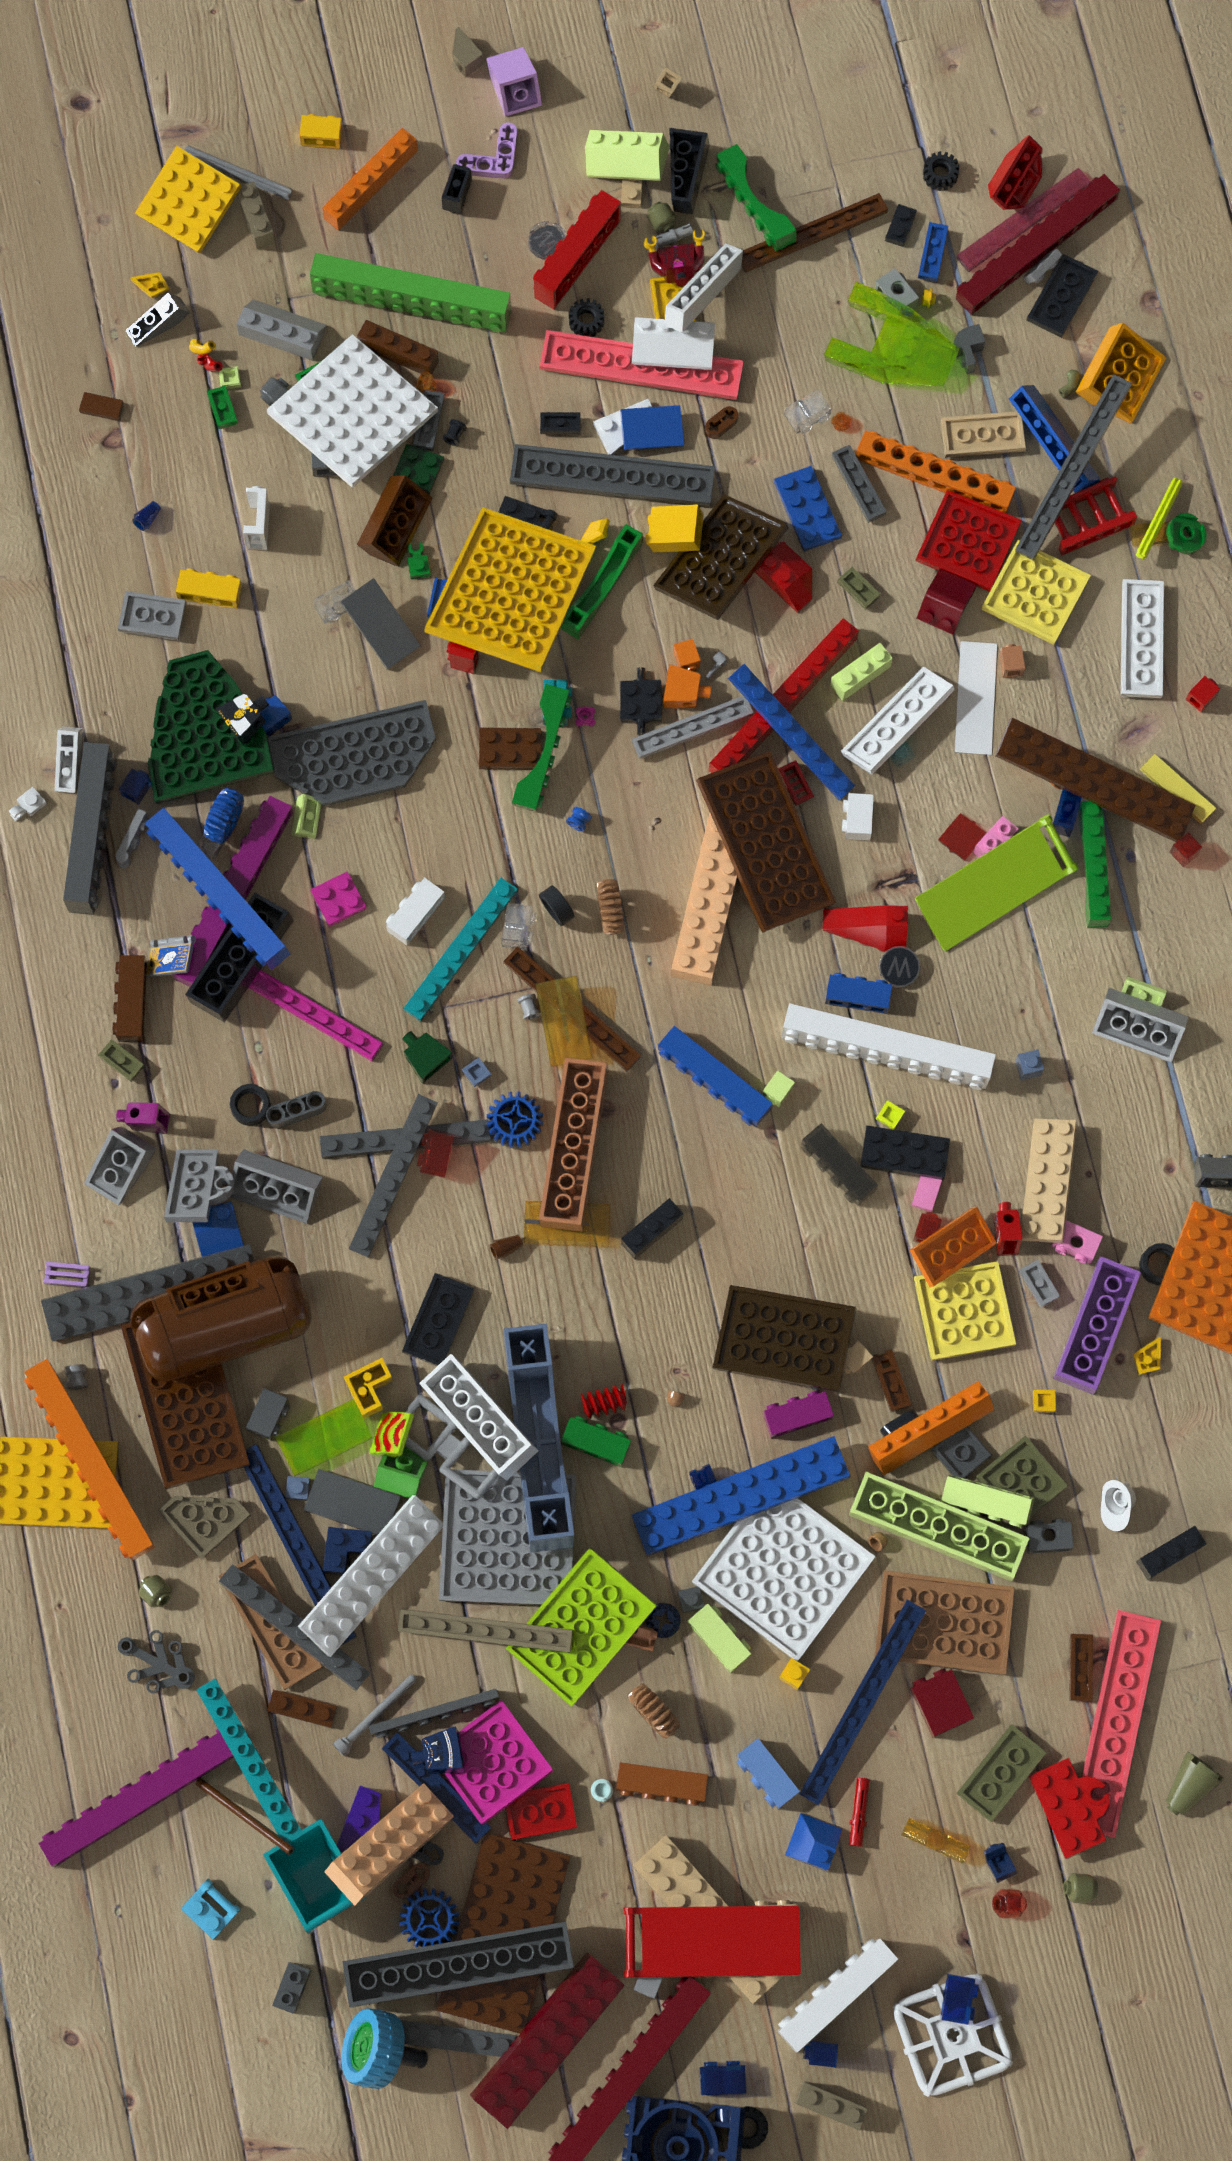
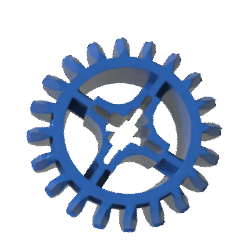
[204,788,244,844]
[487,1091,543,1148]
[399,1888,460,1947]

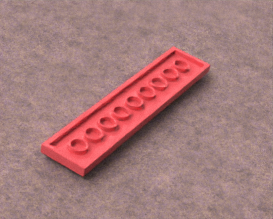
[540,330,743,400]
[1082,1610,1161,1838]

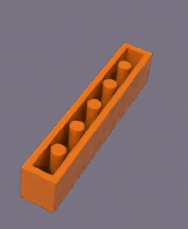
[322,128,418,231]
[868,1381,994,1475]

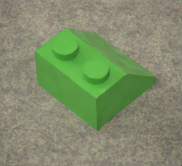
[373,1446,429,1498]

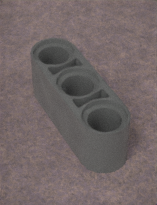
[266,1091,327,1129]

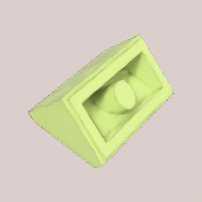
[291,794,321,839]

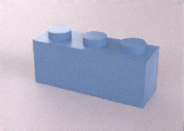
[736,1738,800,1809]

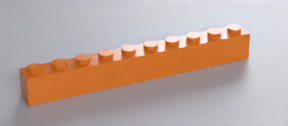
[24,1359,155,1561]

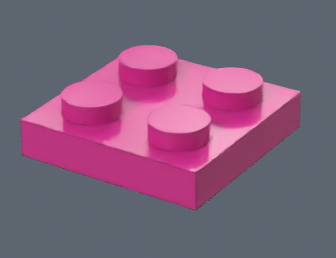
[310,871,366,927]

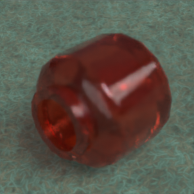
[992,1889,1027,1919]

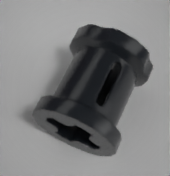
[443,419,467,446]

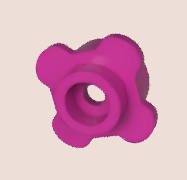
[575,706,596,727]

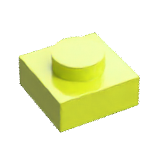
[876,1100,905,1130]

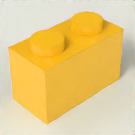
[300,114,342,149]

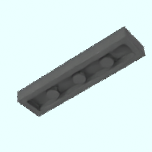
[831,445,887,523]

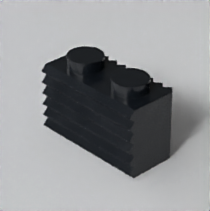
[441,164,472,214]

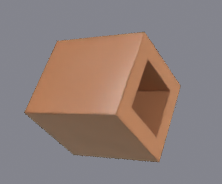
[999,644,1025,678]

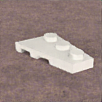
[593,399,652,455]

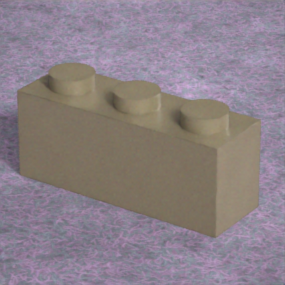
[237,182,275,249]
[794,2081,868,2130]

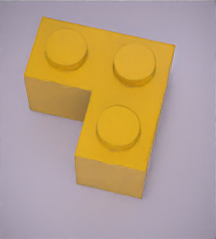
[343,1358,393,1419]

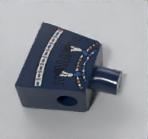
[411,1726,465,1774]

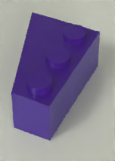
[337,1786,382,1853]

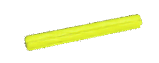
[1136,478,1183,560]

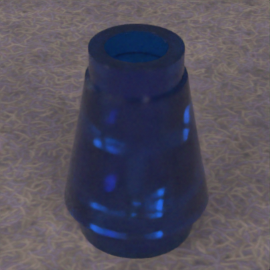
[132,501,161,531]

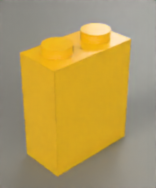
[646,505,704,553]

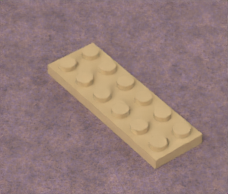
[1021,1118,1077,1243]

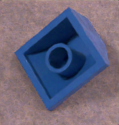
[785,1813,842,1872]

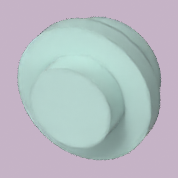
[591,1779,613,1802]

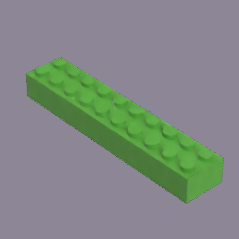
[310,253,511,332]

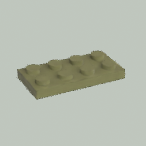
[956,1724,1046,1822]

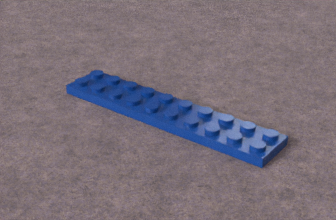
[632,1436,850,1556]

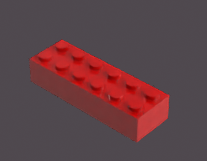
[533,190,621,310]

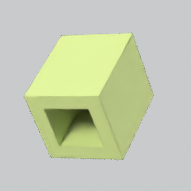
[762,1070,795,1107]

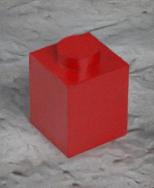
[1186,676,1220,712]

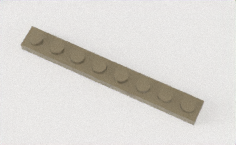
[398,1609,574,1652]

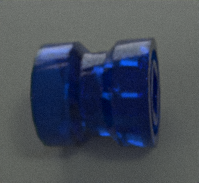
[689,1464,716,1491]

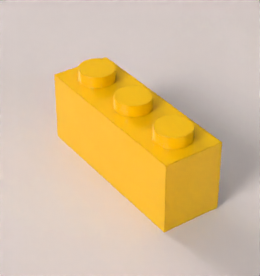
[176,569,242,609]

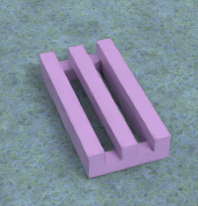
[44,1262,90,1288]

